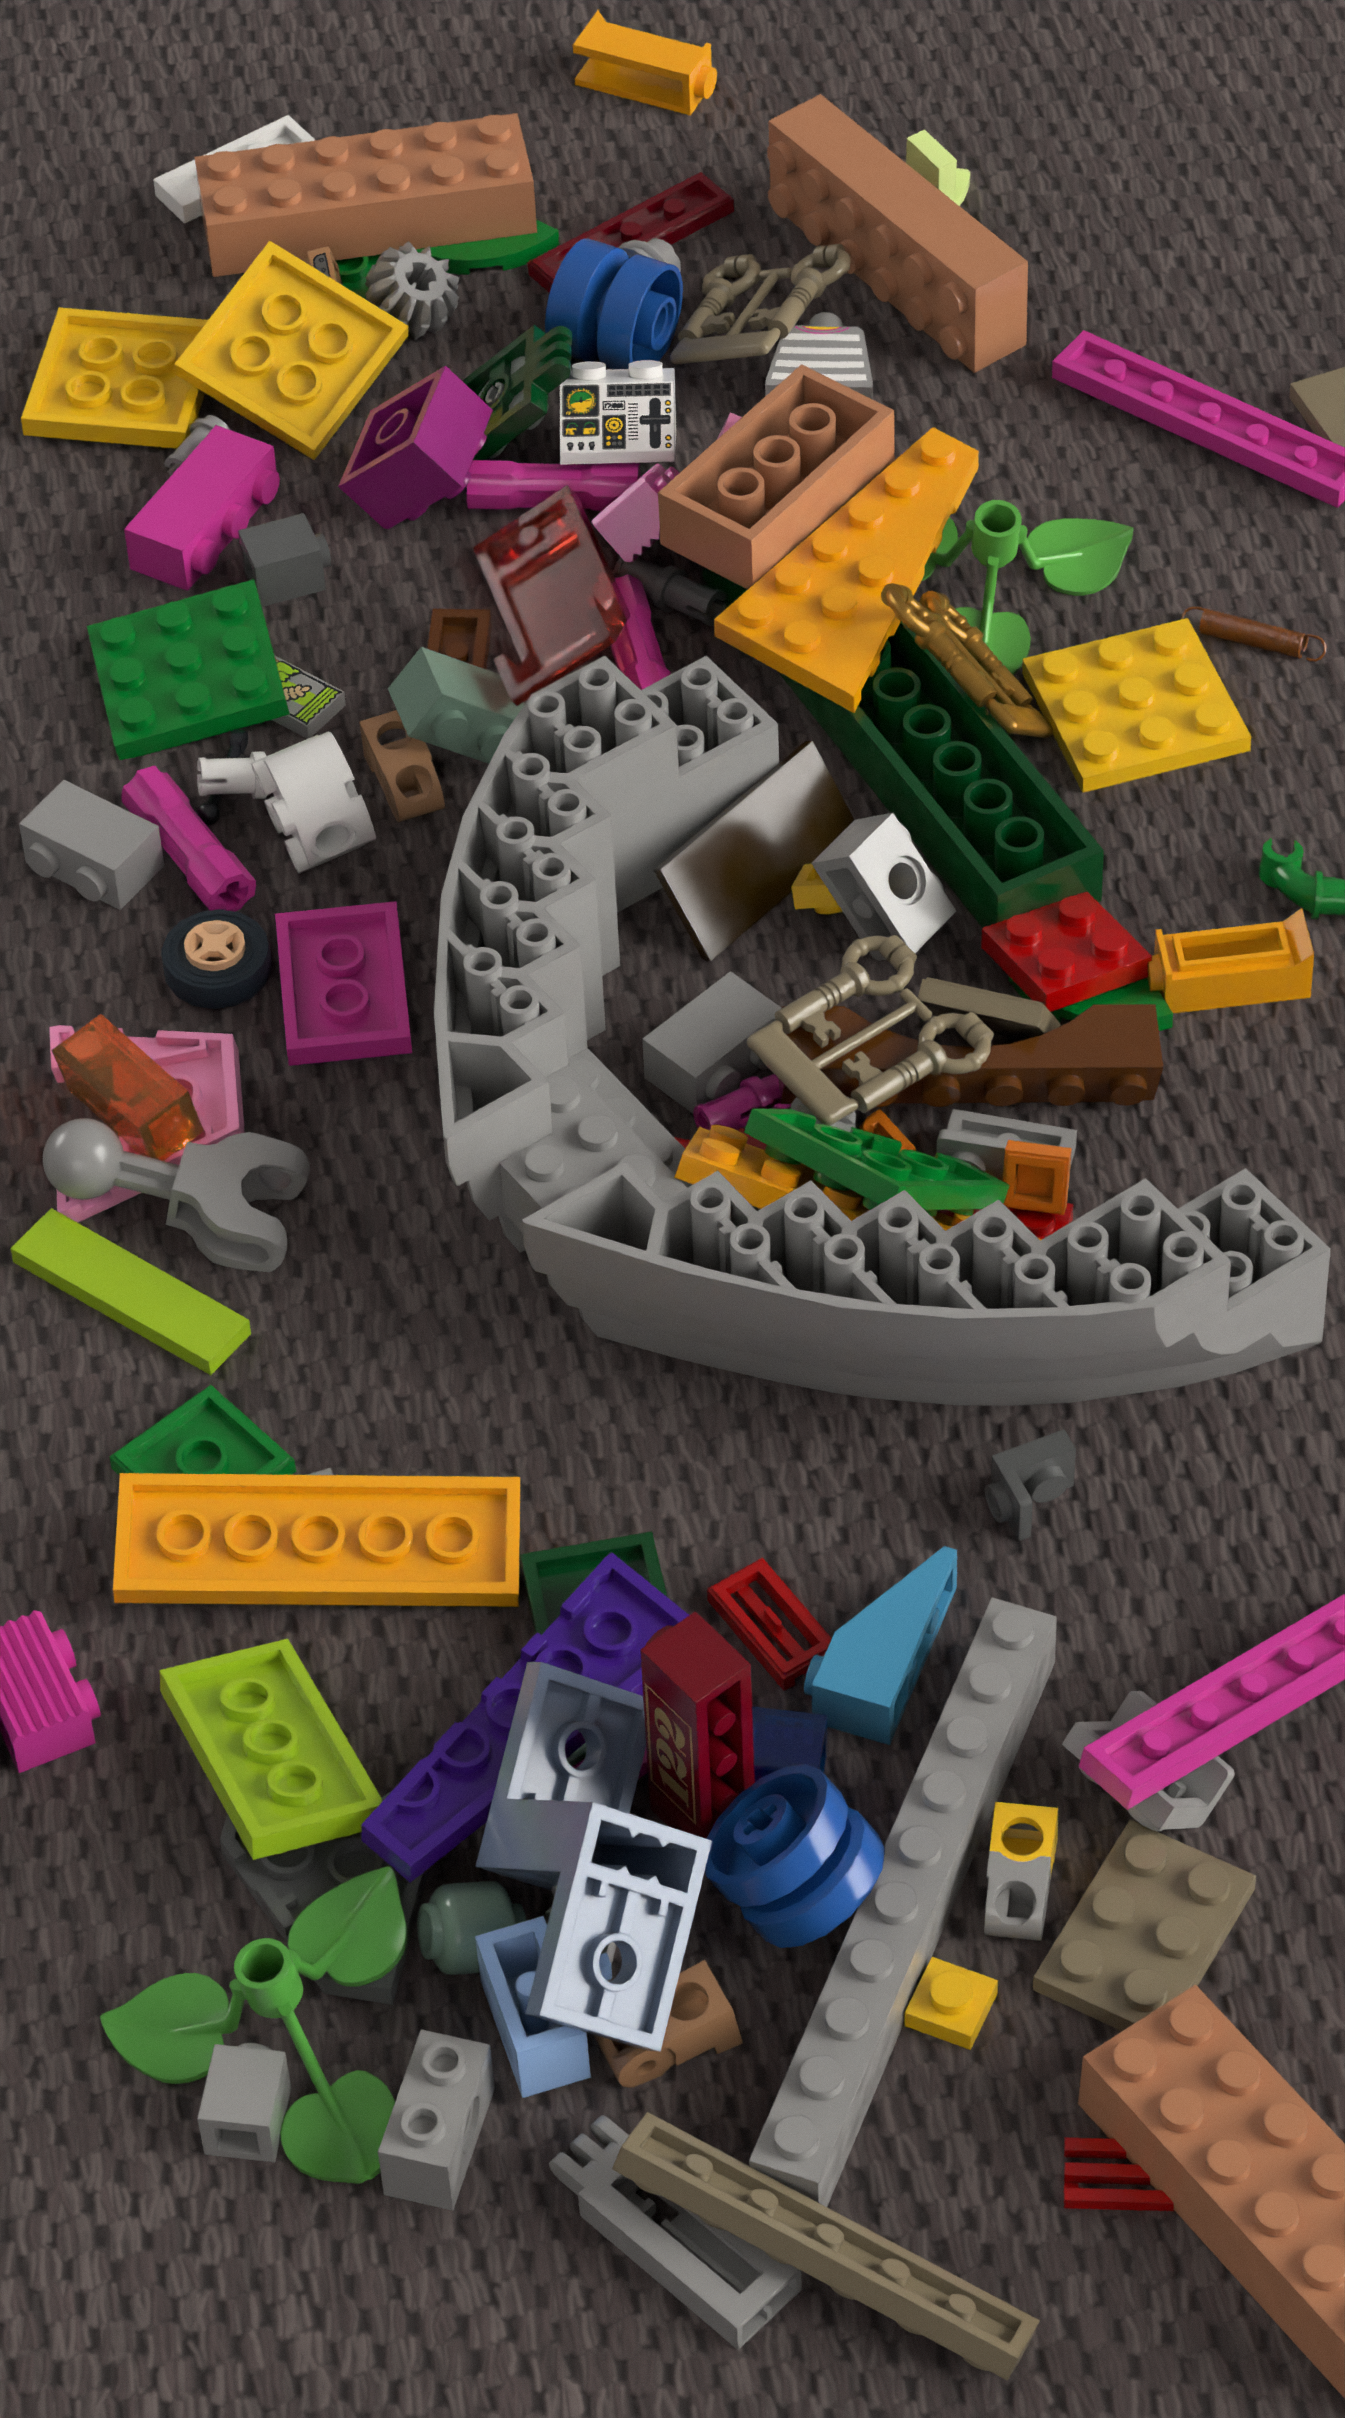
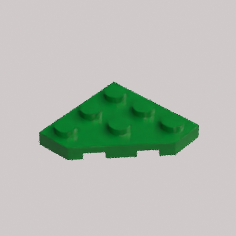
[744,1109,1010,1216]

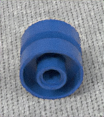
[545,238,683,370]

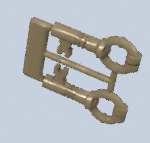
[670,244,851,365]
[747,935,994,1125]

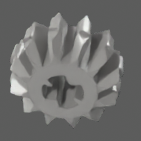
[365,241,459,340]

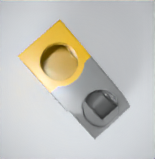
[984,1802,1058,1941]

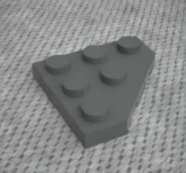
[220,1814,430,2005]

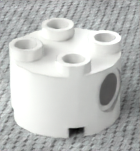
[251,731,376,874]

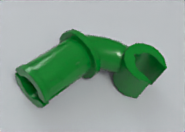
[1259,838,1345,919]

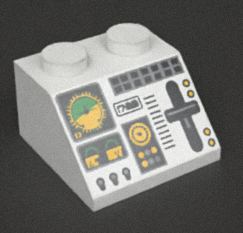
[560,360,676,465]

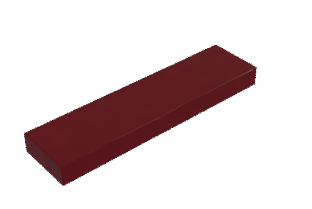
[528,172,734,293]

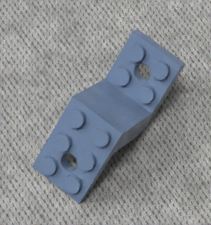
[475,1662,712,2052]

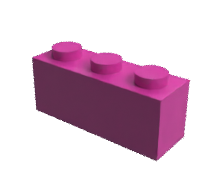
[124,425,280,591]

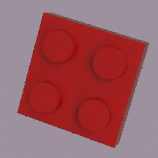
[981,891,1152,1012]

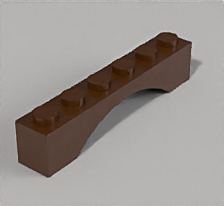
[778,1004,1163,1107]

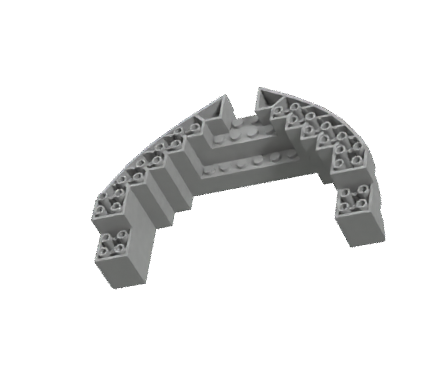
[434,656,1331,1406]

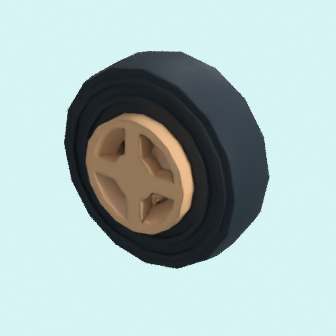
[161,909,272,1009]

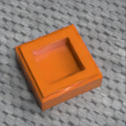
[1002,1140,1072,1215]

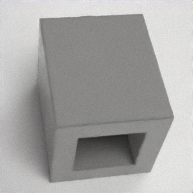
[198,2043,291,2162]

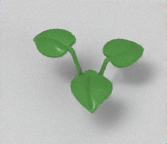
[921,500,1133,675]
[100,1866,407,2184]

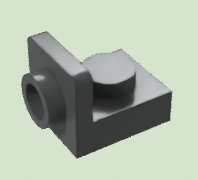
[985,1429,1076,1541]

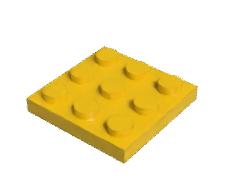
[174,240,408,460]
[21,307,208,449]
[1022,618,1251,793]

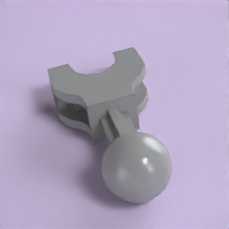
[43,1118,310,1272]

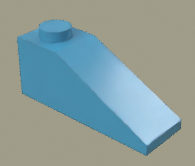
[804,1546,957,1745]

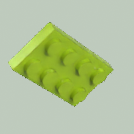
[159,1639,383,1860]

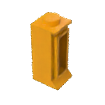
[573,10,717,116]
[1147,908,1314,1013]

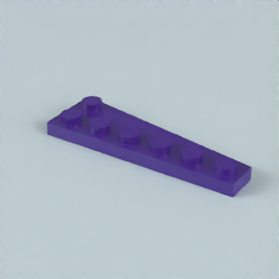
[361,1553,689,1883]

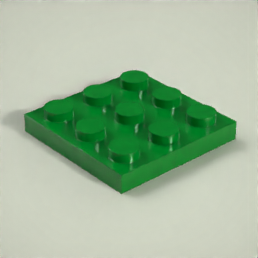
[87,579,290,760]

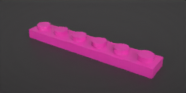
[1052,330,1345,508]
[1079,1594,1345,1810]

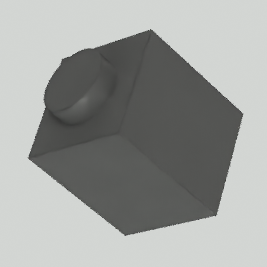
[238,513,331,607]

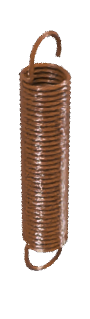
[1181,606,1327,662]

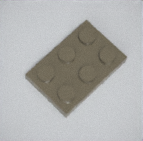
[1033,1820,1256,2031]

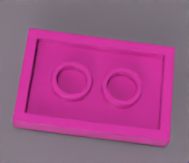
[275,901,412,1066]

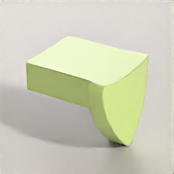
[906,129,970,206]

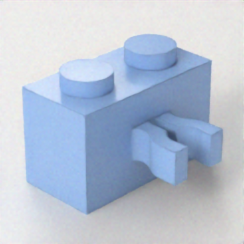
[475,1916,612,2098]

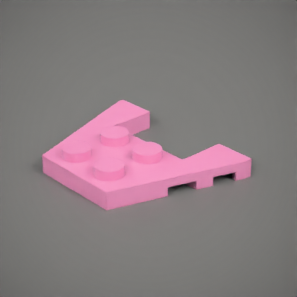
[49,1025,245,1222]

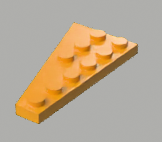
[714,427,979,713]

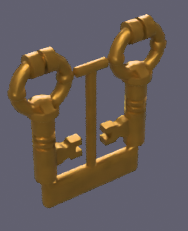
[881,583,1053,738]

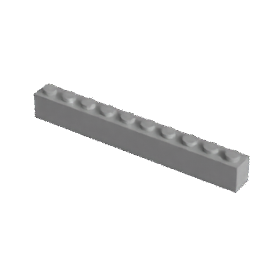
[749,1598,1057,2207]

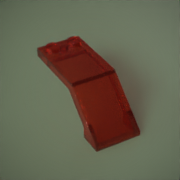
[473,485,631,706]

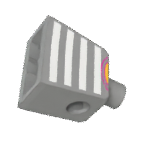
[765,312,873,399]

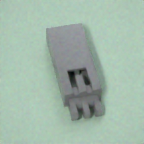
[549,2115,802,2350]

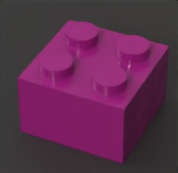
[338,365,493,529]

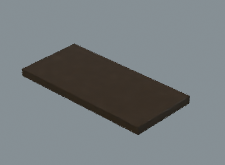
[653,741,855,961]

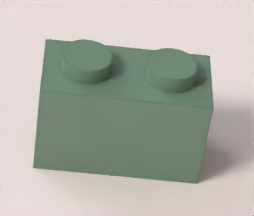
[388,647,524,764]

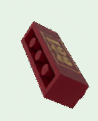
[640,1611,755,1839]

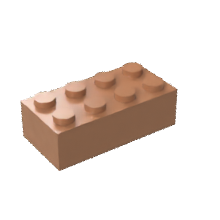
[658,364,894,590]

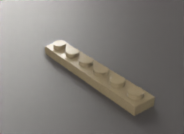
[612,2112,1040,2381]

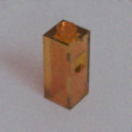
[52,1014,204,1161]

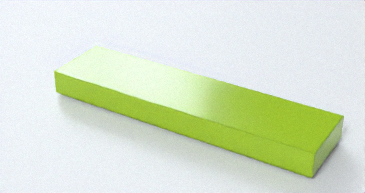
[10,1208,251,1375]

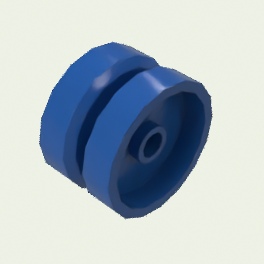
[705,1764,885,1948]

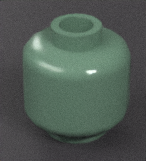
[417,1881,526,1975]

